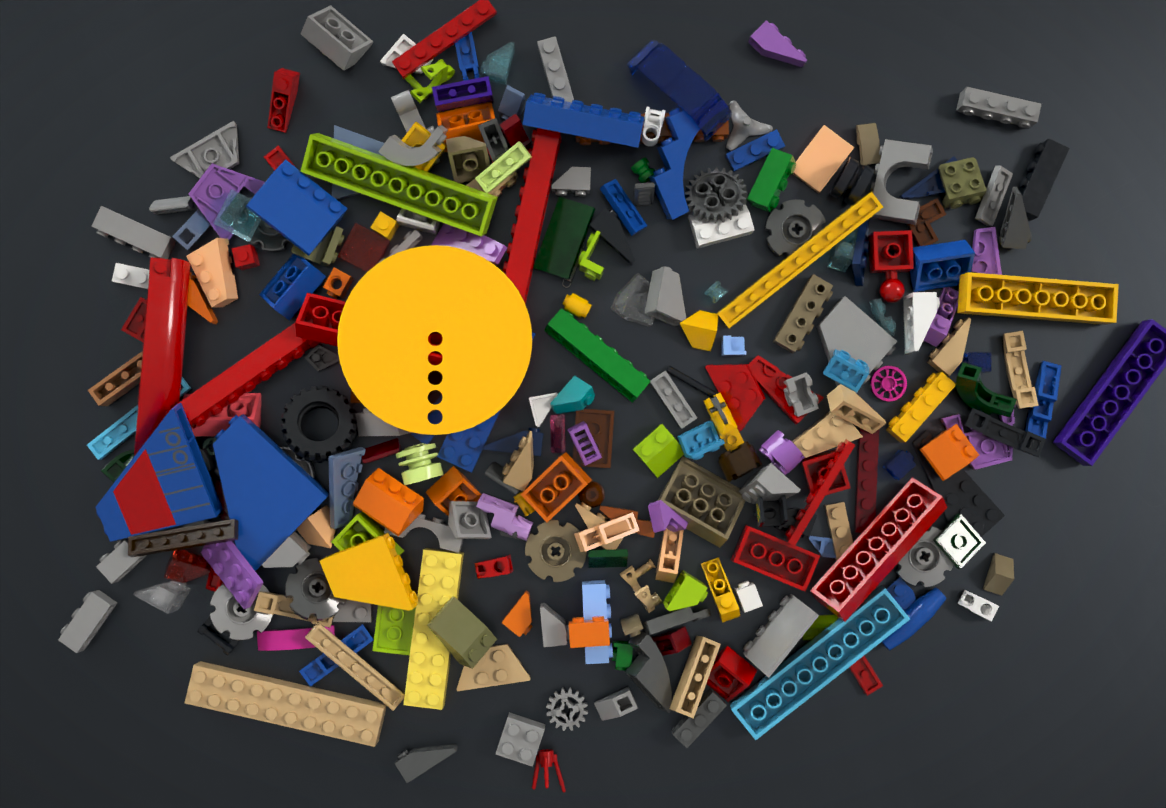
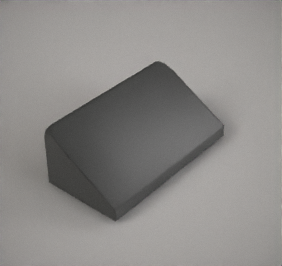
[485,462,520,495]

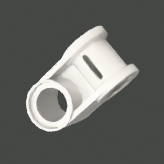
[642,106,666,146]

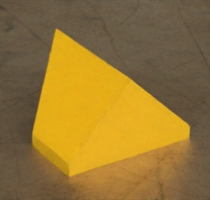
[680,310,718,351]

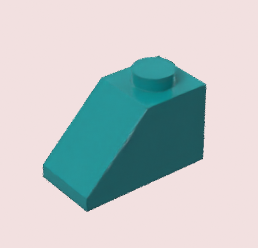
[550,375,595,414]

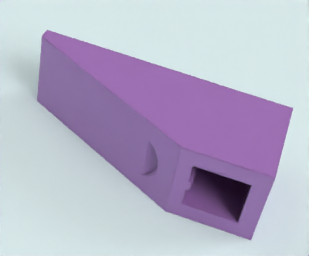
[748,20,807,67]
[924,287,959,347]

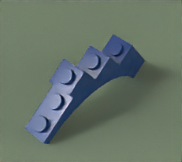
[649,98,727,220]

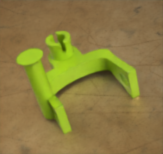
[402,59,455,103]

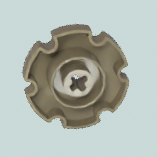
[525,520,587,582]

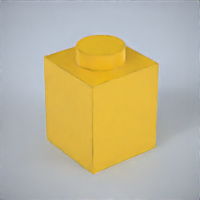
[370,211,400,241]

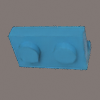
[677,421,725,460]

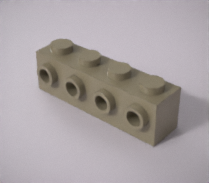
[773,274,833,353]

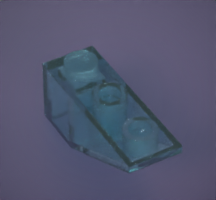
[827,210,859,273]

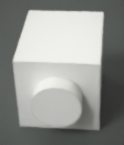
[735,581,763,613]

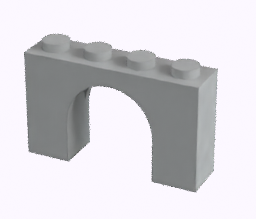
[870,139,933,225]

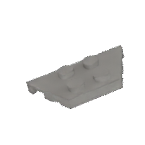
[170,121,239,178]

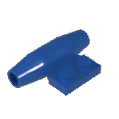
[881,577,947,651]

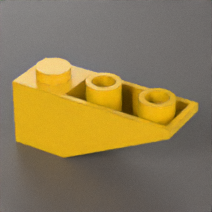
[701,557,740,623]

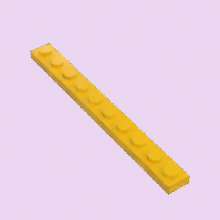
[717,192,883,328]

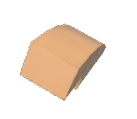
[574,512,640,552]

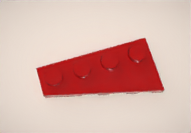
[748,355,824,424]

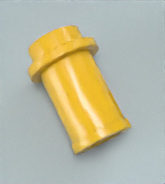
[513,491,535,517]

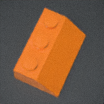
[436,102,495,152]
[353,468,424,536]

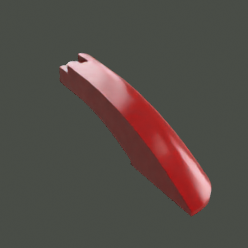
[134,257,191,456]

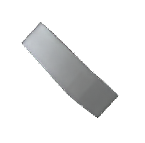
[391,90,441,166]

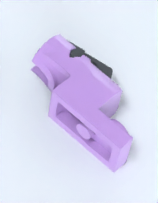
[476,493,533,541]

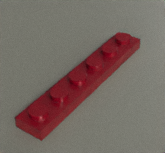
[854,427,879,533]

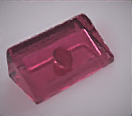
[550,414,566,453]

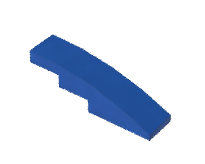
[1025,361,1062,439]
[299,624,374,687]

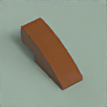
[599,505,655,538]

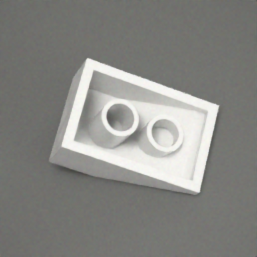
[903,292,940,354]

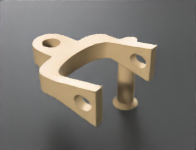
[620,559,662,613]

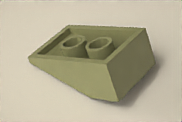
[427,596,497,669]

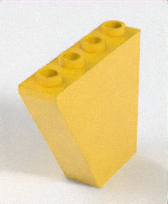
[320,533,418,611]

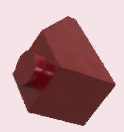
[651,626,692,656]

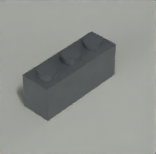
[671,688,727,748]

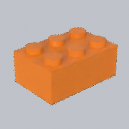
[520,452,592,522]

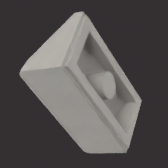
[149,196,194,215]

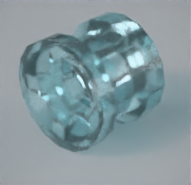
[704,280,728,304]

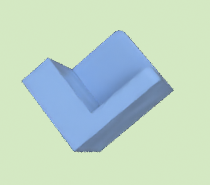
[721,336,746,356]

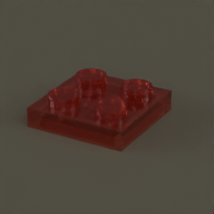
[338,223,390,272]

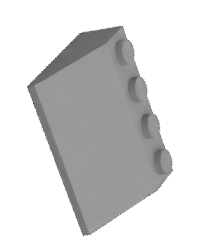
[743,594,819,678]

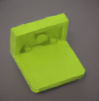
[578,231,604,281]

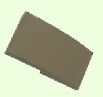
[856,123,881,165]
[620,613,643,637]

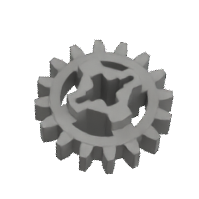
[546,687,588,731]

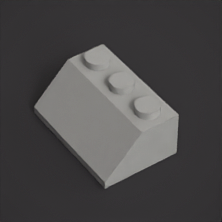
[301,5,373,70]
[739,463,801,504]

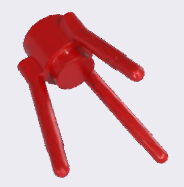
[532,749,566,793]

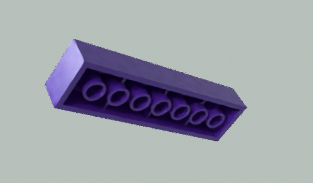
[1052,319,1166,466]

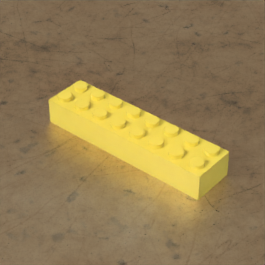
[403,548,464,710]

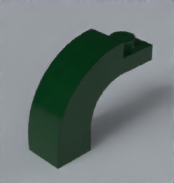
[956,363,1017,417]

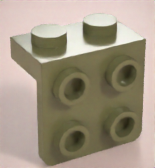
[938,157,987,209]
[291,226,344,267]

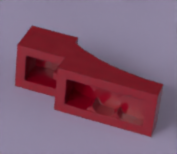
[500,113,532,152]

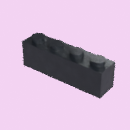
[1019,139,1070,221]

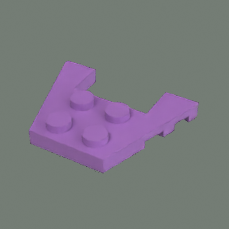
[189,163,265,240]
[941,405,1016,470]

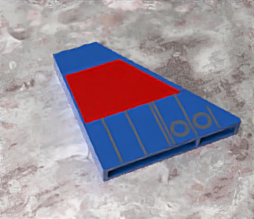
[96,403,223,542]

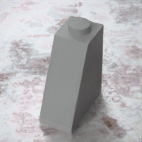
[645,266,686,326]

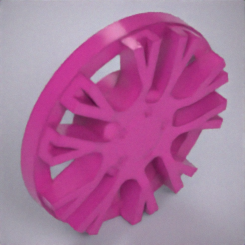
[870,366,907,402]

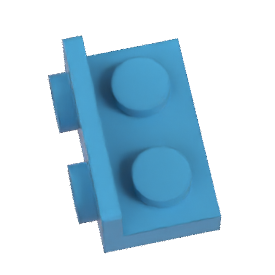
[823,349,869,392]

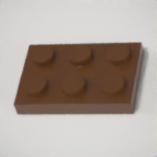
[573,409,614,468]

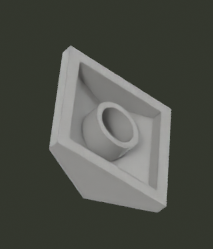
[448,501,492,539]

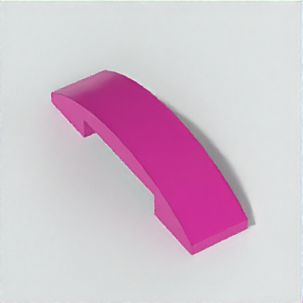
[257,625,335,651]

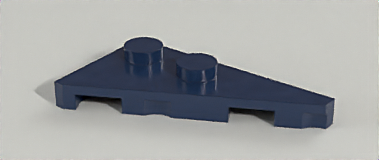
[899,156,958,200]
[852,218,870,286]

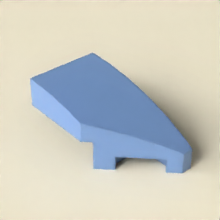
[808,536,836,558]

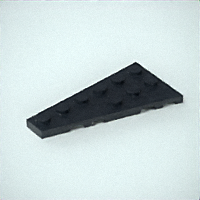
[912,430,1005,537]

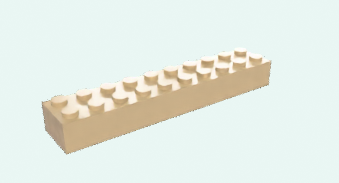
[185,661,387,747]

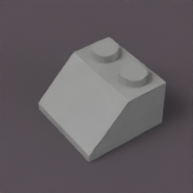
[262,532,311,568]
[540,603,569,647]

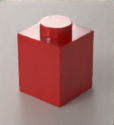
[231,244,260,270]

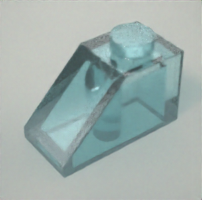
[481,42,516,85]

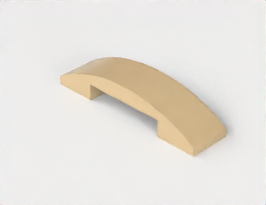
[1003,331,1039,409]
[254,591,333,627]

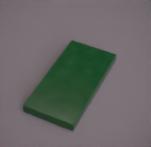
[533,197,595,280]

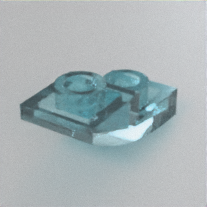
[870,298,897,336]

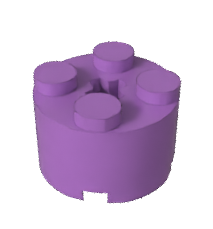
[759,430,805,475]

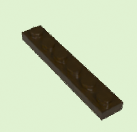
[128,519,238,557]

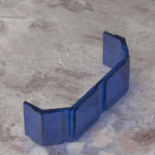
[627,40,732,141]

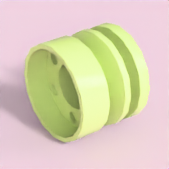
[396,443,444,485]

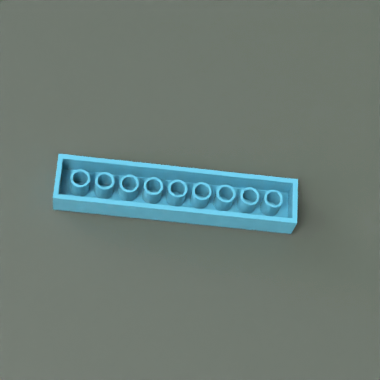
[730,585,910,740]

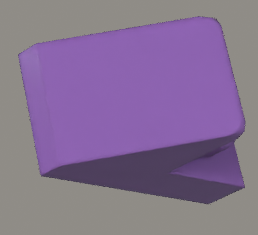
[648,500,688,533]

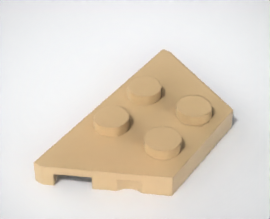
[457,644,531,691]

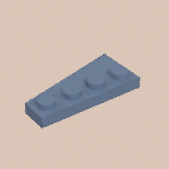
[328,447,366,529]

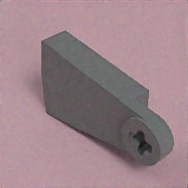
[642,607,711,635]

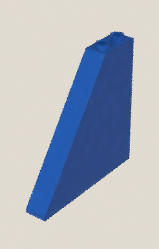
[213,414,329,571]

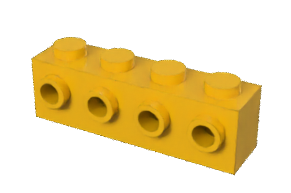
[886,372,956,443]

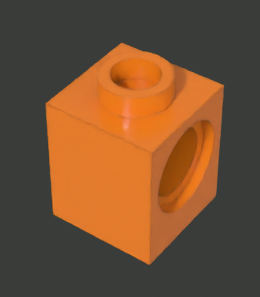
[323,267,354,299]

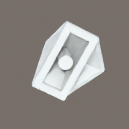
[529,393,558,427]

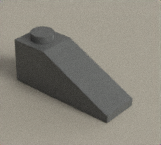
[999,187,1032,249]
[395,744,458,783]

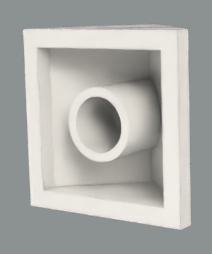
[396,208,440,235]

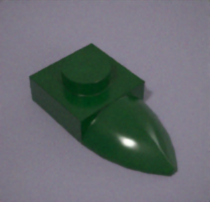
[101,450,134,483]

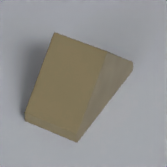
[983,553,1014,596]

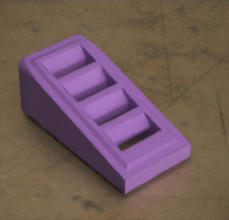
[567,421,602,466]

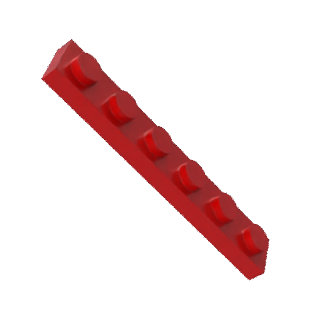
[392,0,497,79]
[786,439,855,546]

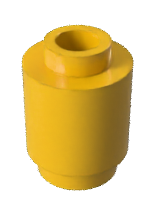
[562,293,592,318]

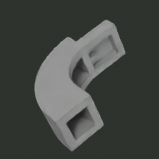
[378,125,448,166]

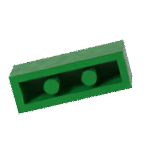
[747,148,796,213]

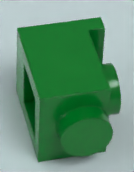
[612,640,633,671]

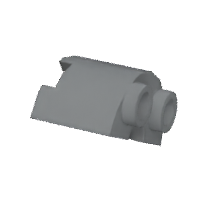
[783,372,819,417]

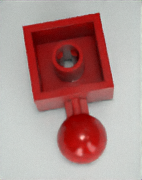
[868,230,914,303]

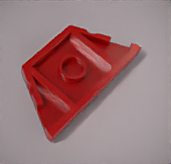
[705,364,765,432]

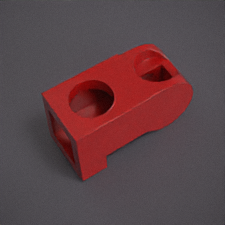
[474,554,513,579]

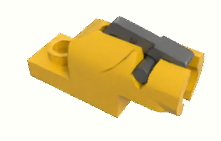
[703,392,744,451]

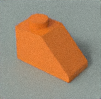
[502,590,533,637]

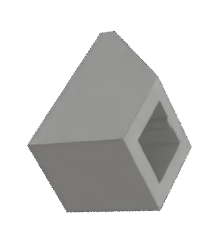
[552,167,591,197]
[594,686,638,721]

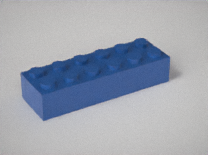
[523,93,644,148]

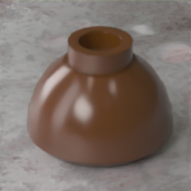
[578,481,605,508]

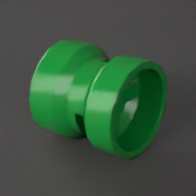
[631,157,655,183]

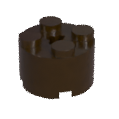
[718,441,763,483]

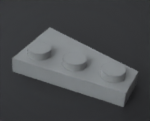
[333,600,372,622]

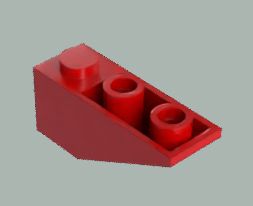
[267,68,300,133]

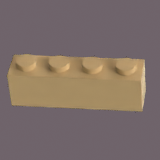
[669,636,721,719]

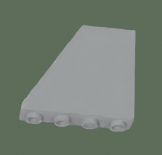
[816,296,897,394]

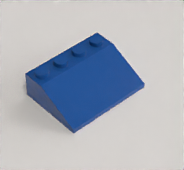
[246,159,348,256]

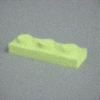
[475,141,532,193]

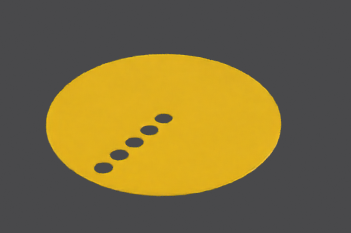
[337,245,532,435]

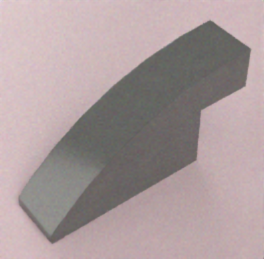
[625,631,672,713]

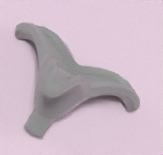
[726,100,773,151]

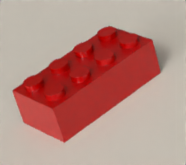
[731,525,820,592]

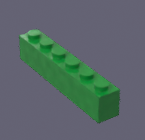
[544,308,650,403]

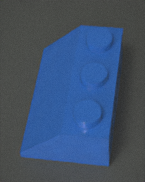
[910,240,975,292]
[259,254,326,321]

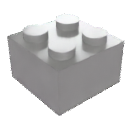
[496,712,545,767]

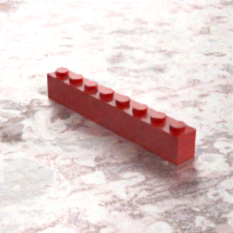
[176,323,320,429]

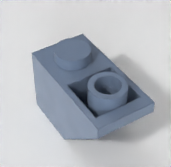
[172,209,211,250]

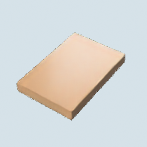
[792,125,854,193]

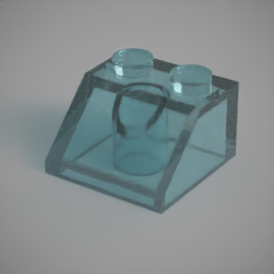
[214,189,261,242]

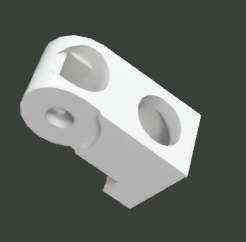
[957,590,999,622]

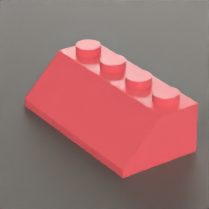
[182,393,261,437]

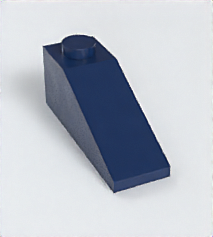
[483,428,544,456]

